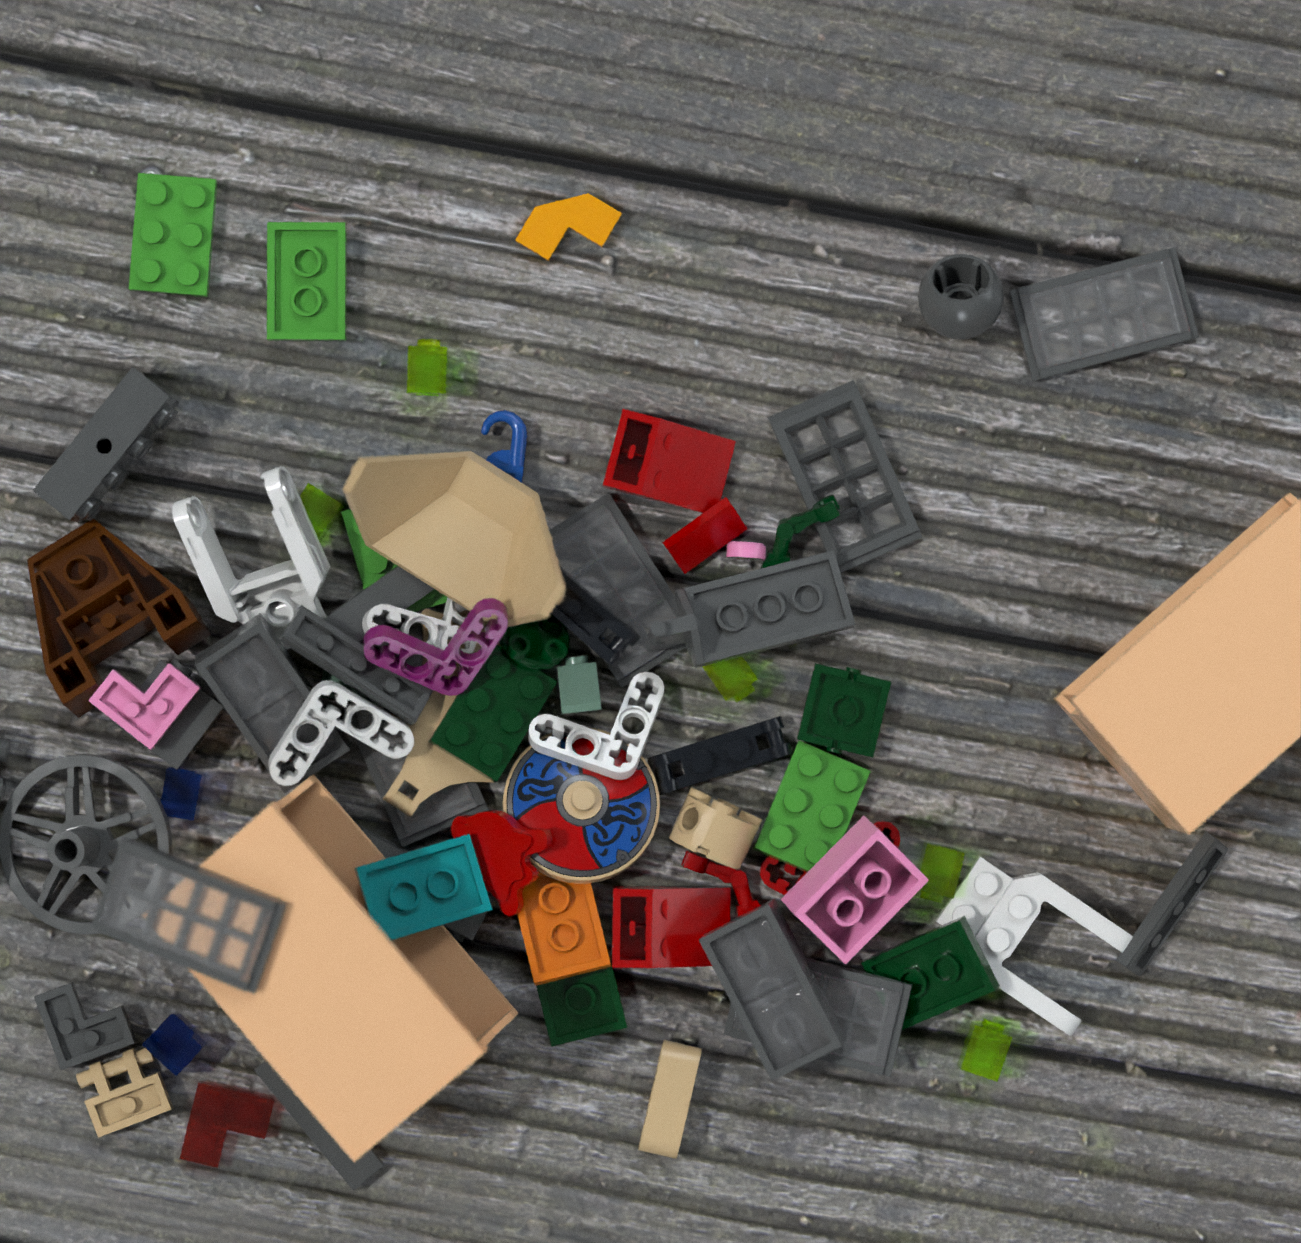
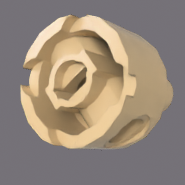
[669,787,762,870]

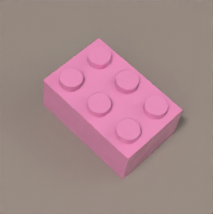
[780,816,929,965]

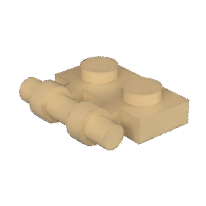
[76,1046,173,1138]

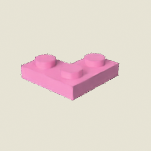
[88,663,201,750]

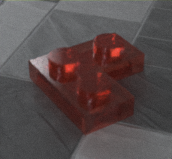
[180,1081,276,1168]

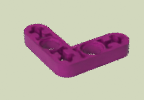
[364,598,508,696]

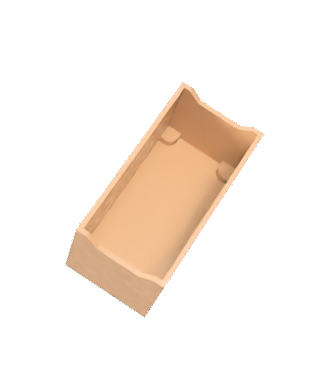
[1053,493,1301,834]
[143,774,518,1162]

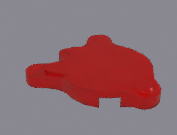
[451,810,553,916]

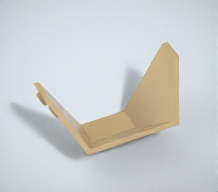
[343,451,566,627]

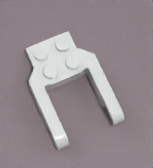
[172,466,330,649]
[935,856,1133,1036]

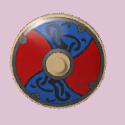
[502,727,660,884]

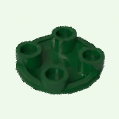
[499,613,570,670]

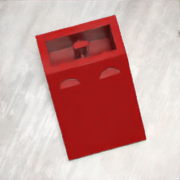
[603,409,736,513]
[612,886,731,968]

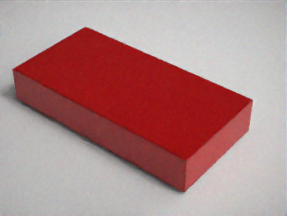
[662,497,748,574]

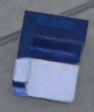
[159,767,206,821]
[142,1013,207,1076]

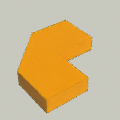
[515,193,622,261]

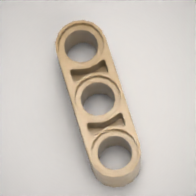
[638,1040,702,1159]

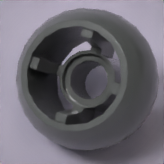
[918,254,1004,340]

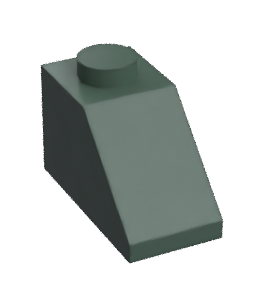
[557,655,602,714]

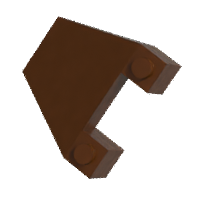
[27,519,211,718]

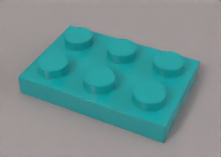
[355,834,492,940]

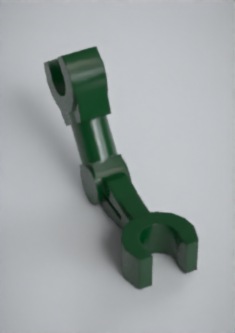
[760,494,840,569]

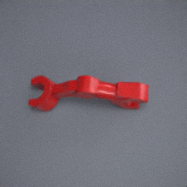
[681,850,760,917]

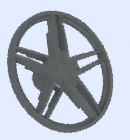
[0,754,172,934]

